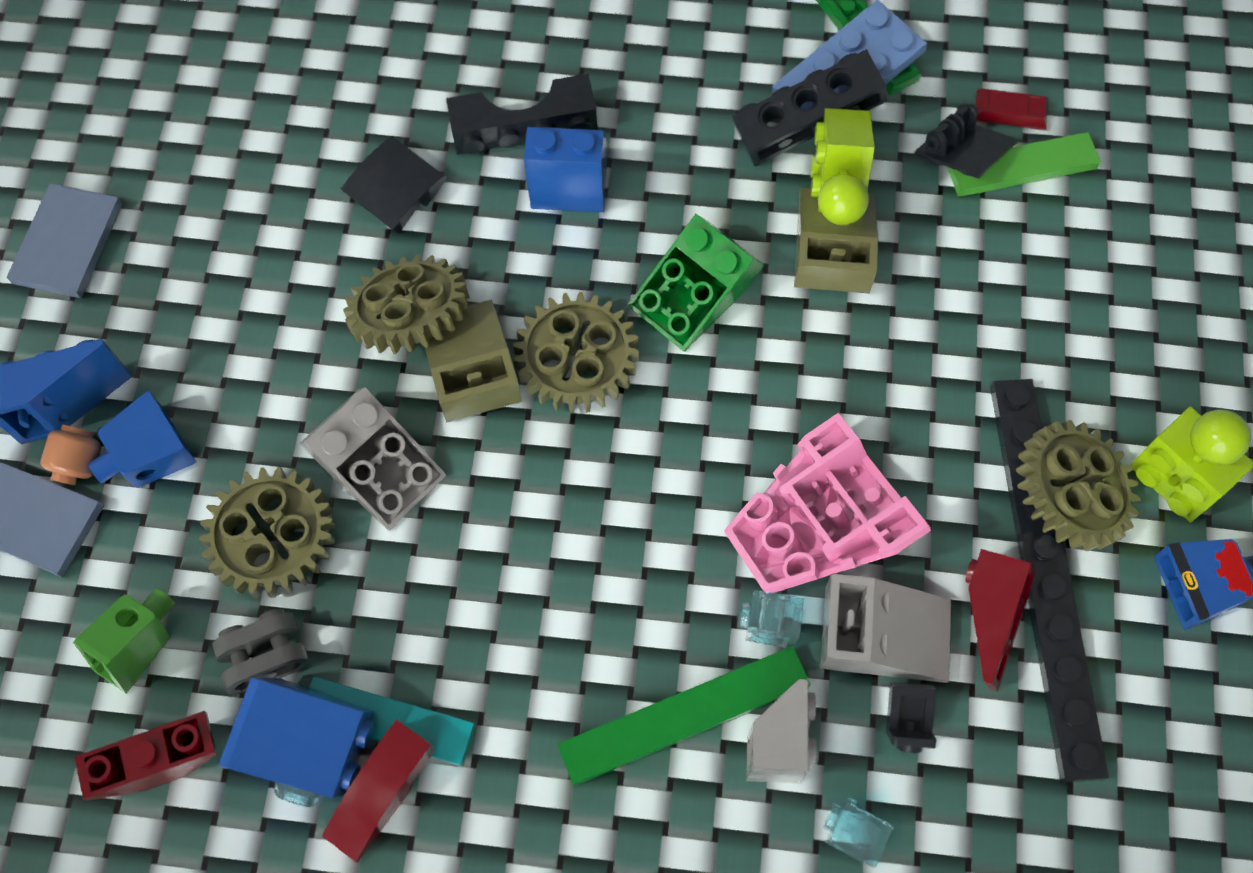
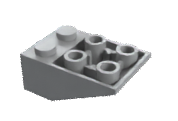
[300,387,447,530]
[820,574,951,683]

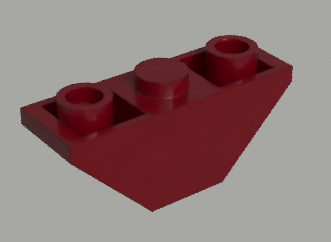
[74,711,217,801]

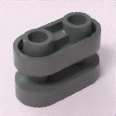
[212,609,309,694]

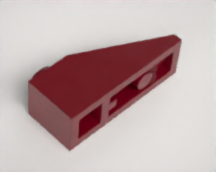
[965,549,1036,691]

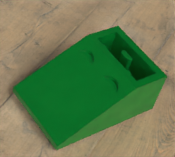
[627,213,764,352]

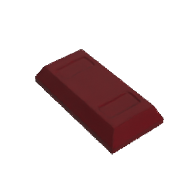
[975,88,1048,130]

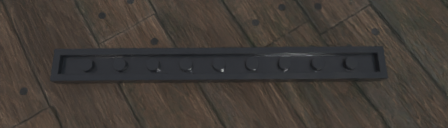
[990,379,1109,783]

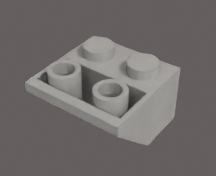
[746,679,816,783]

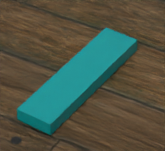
[309,676,476,767]

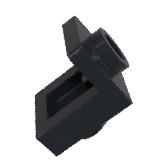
[886,682,936,753]

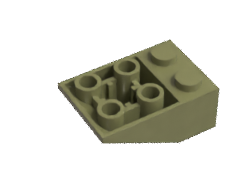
[794,188,878,294]
[425,299,522,423]

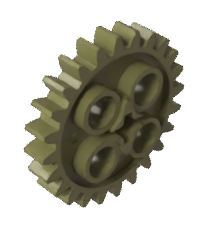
[343,254,470,354]
[513,292,639,413]
[1016,420,1140,551]
[199,467,336,599]

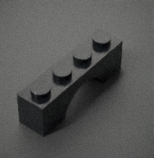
[446,74,598,155]

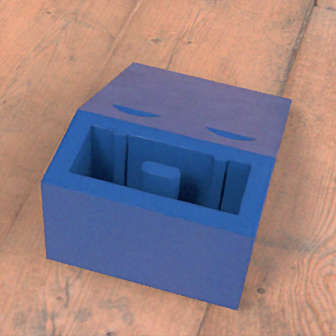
[0,339,131,445]

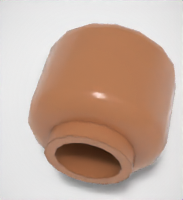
[40,424,101,485]

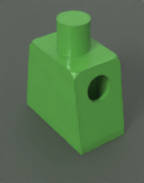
[73,588,175,694]

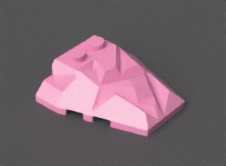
[724,413,931,595]

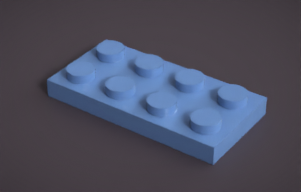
[772,0,927,110]

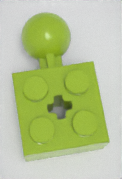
[810,108,875,225]
[1130,406,1253,523]

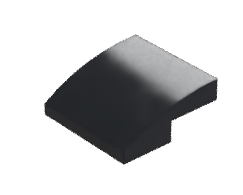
[341,136,447,233]

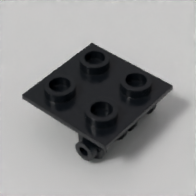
[914,103,1018,179]

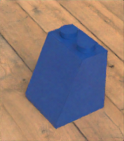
[524,127,608,212]
[219,677,375,798]

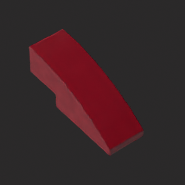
[322,719,436,863]

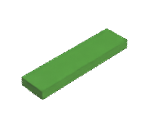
[947,132,1101,197]

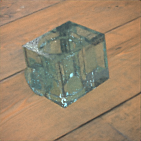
[739,590,805,649]

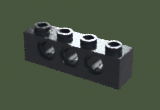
[732,49,888,167]

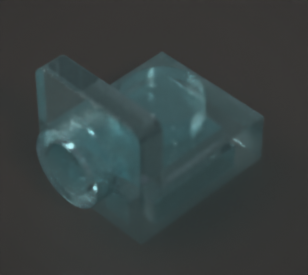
[823,798,894,868]

